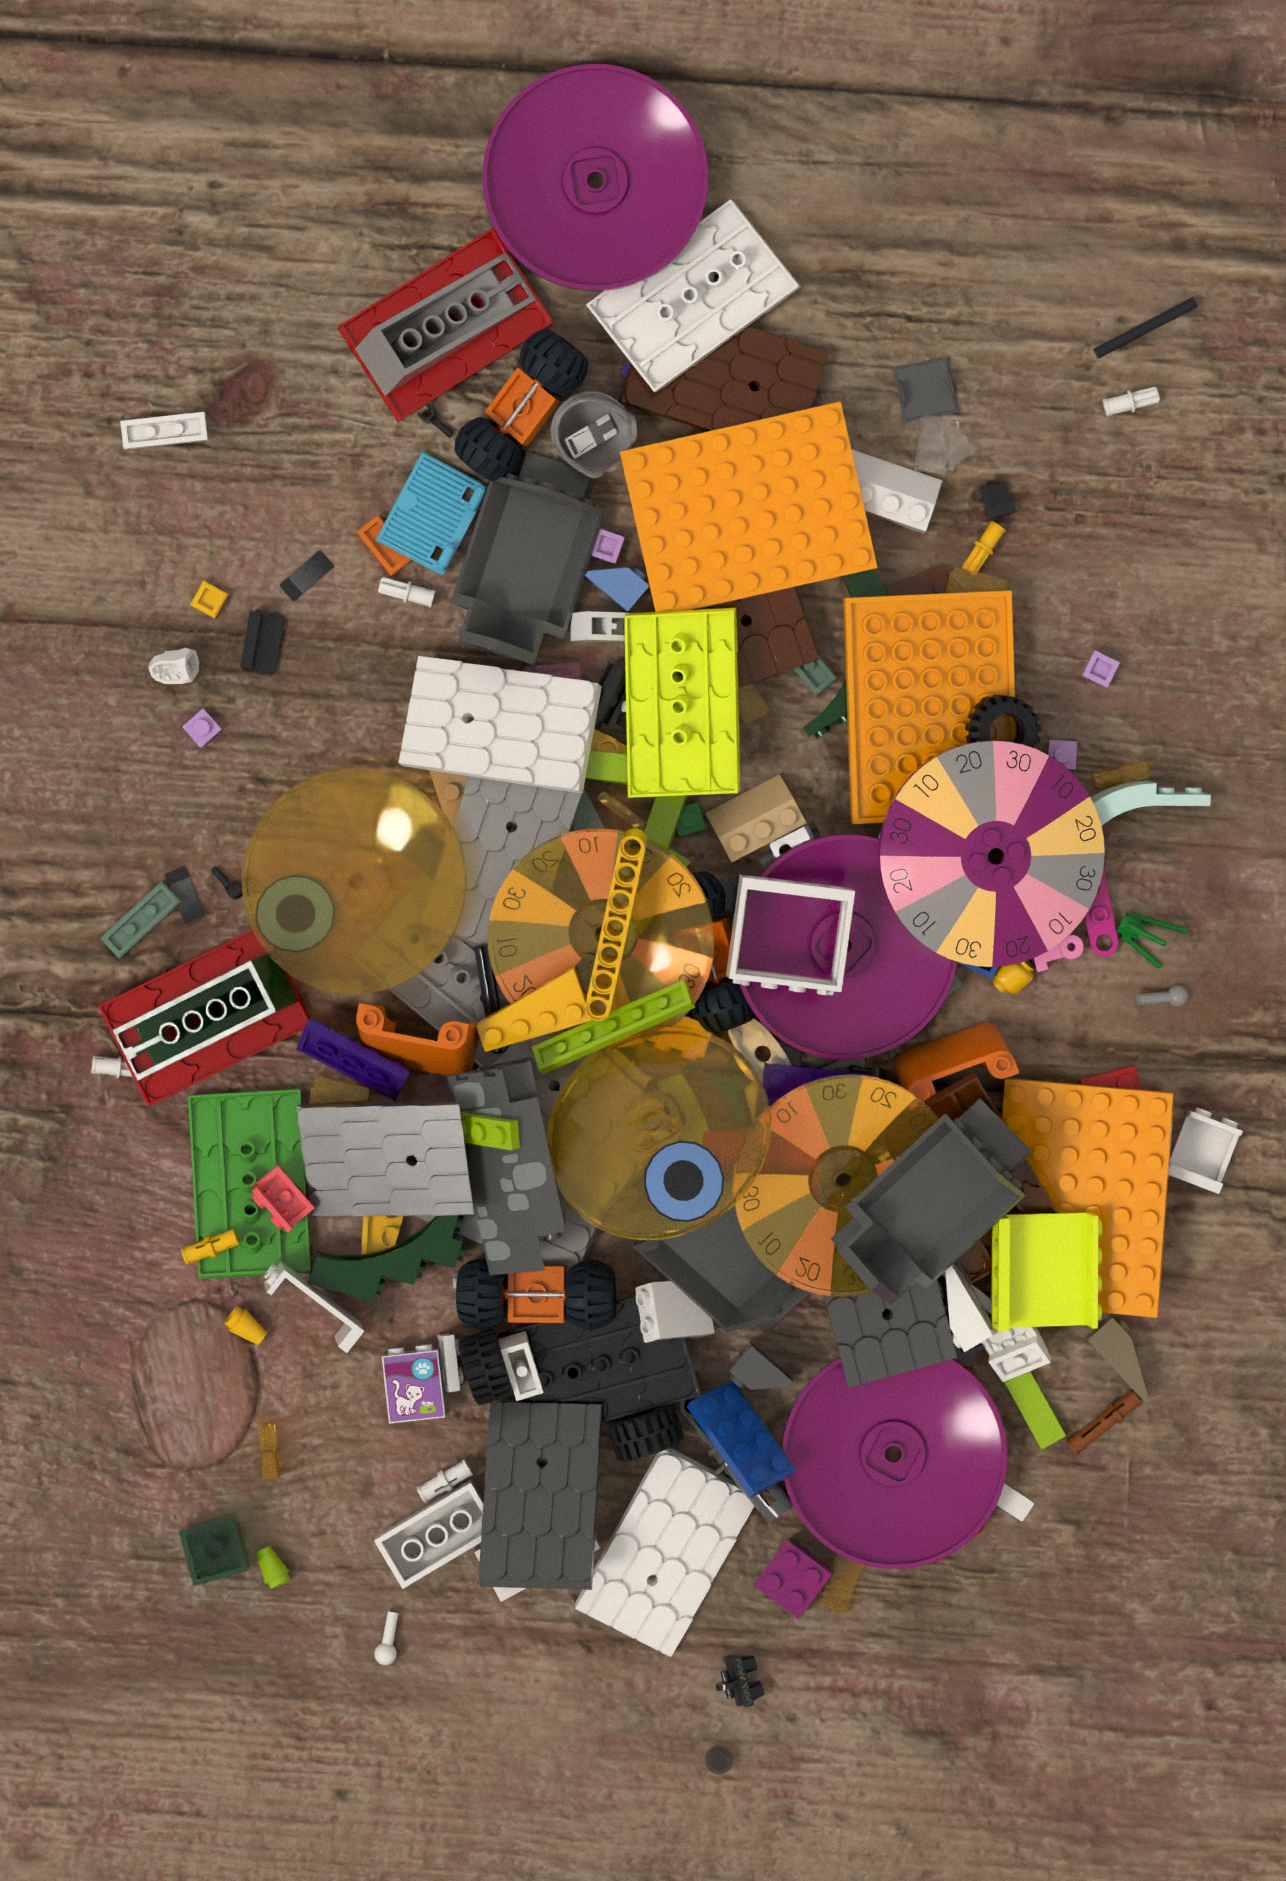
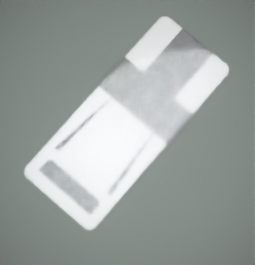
[565,414,617,459]

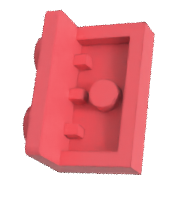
[252,1164,315,1233]

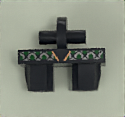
[715,1655,764,1707]

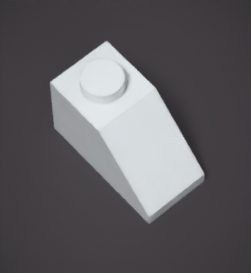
[499,1331,543,1401]

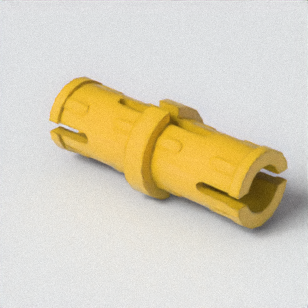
[181,1228,240,1265]

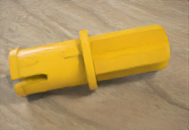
[962,521,1006,575]

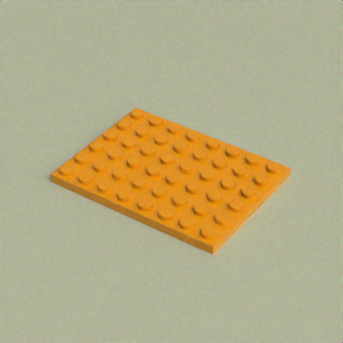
[620,402,878,612]
[843,590,1016,824]
[990,1078,1174,1318]

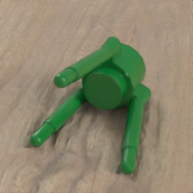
[1116,912,1188,968]

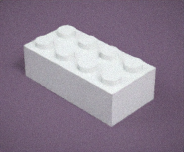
[374,1479,484,1589]

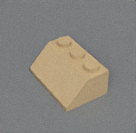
[705,774,807,863]

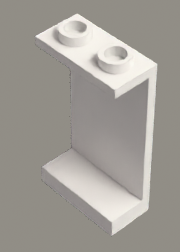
[263,1261,364,1353]

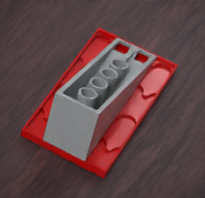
[337,228,553,423]

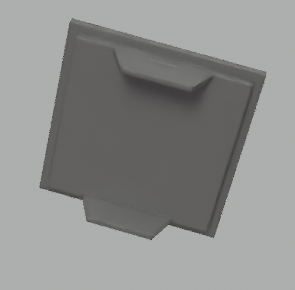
[893,357,959,423]

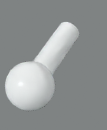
[374,1611,399,1665]

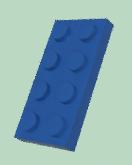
[687,1381,797,1498]

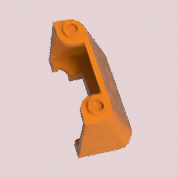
[356,1003,479,1076]
[894,1022,1019,1109]

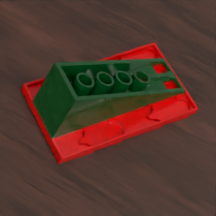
[98,928,312,1107]

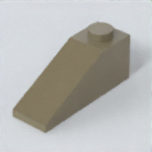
[1085,1315,1149,1402]

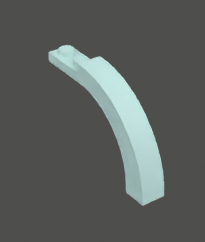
[1091,781,1211,826]

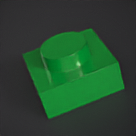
[676,802,706,837]

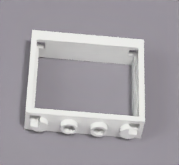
[726,874,855,995]

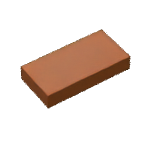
[356,515,412,576]

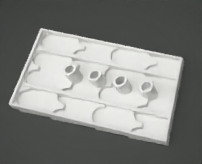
[586,199,801,392]
[398,656,602,794]
[575,1448,754,1657]

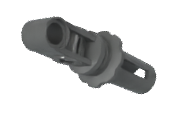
[680,1395,793,1524]

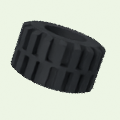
[965,695,1042,748]
[458,1328,513,1406]
[607,1405,684,1462]

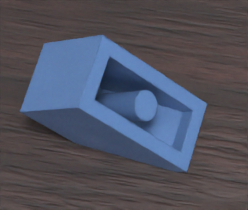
[585,567,650,613]

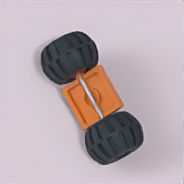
[454,329,588,481]
[658,871,756,1033]
[456,1259,616,1330]

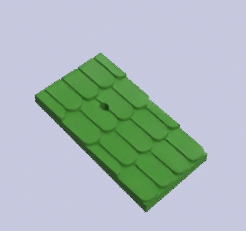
[188,1089,311,1280]

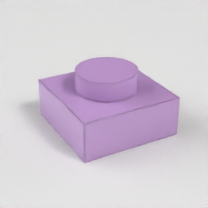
[591,529,625,564]
[1081,650,1120,688]
[182,708,222,748]
[1048,740,1077,770]

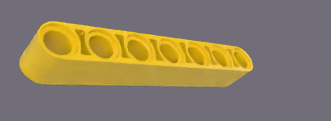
[585,828,647,1021]

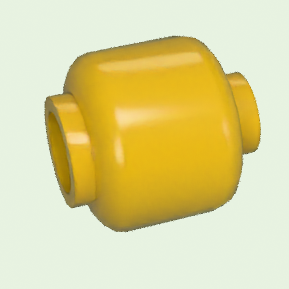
[992,960,1034,994]

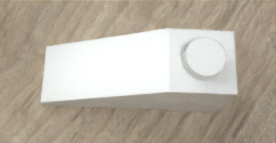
[571,611,627,642]
[945,1262,998,1352]

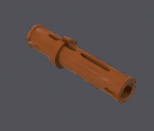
[1066,1389,1143,1455]

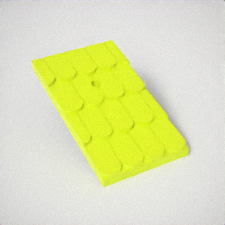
[624,608,740,798]

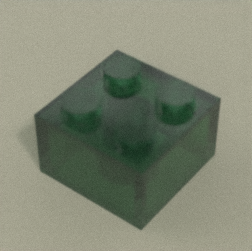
[179,1513,251,1586]

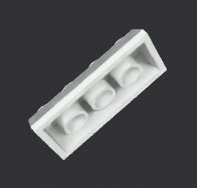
[851,449,942,534]

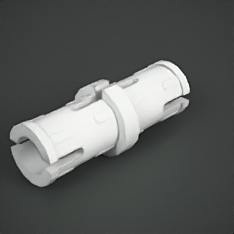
[416,1459,474,1503]

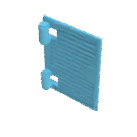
[375,452,488,576]

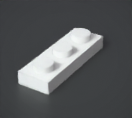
[120,412,208,450]

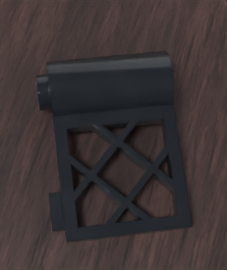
[595,663,627,736]

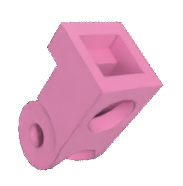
[1031,935,1084,972]

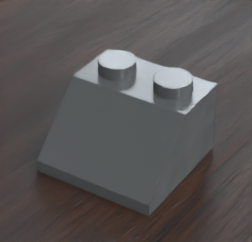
[728,1341,794,1390]

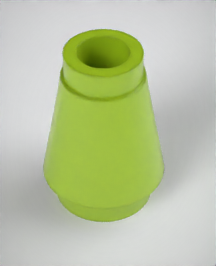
[255,1546,291,1590]

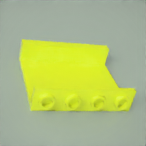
[992,1212,1102,1332]

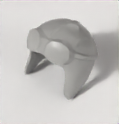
[551,391,637,478]

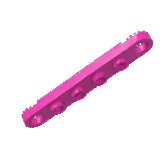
[1084,868,1118,957]

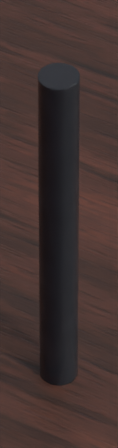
[1093,297,1198,359]

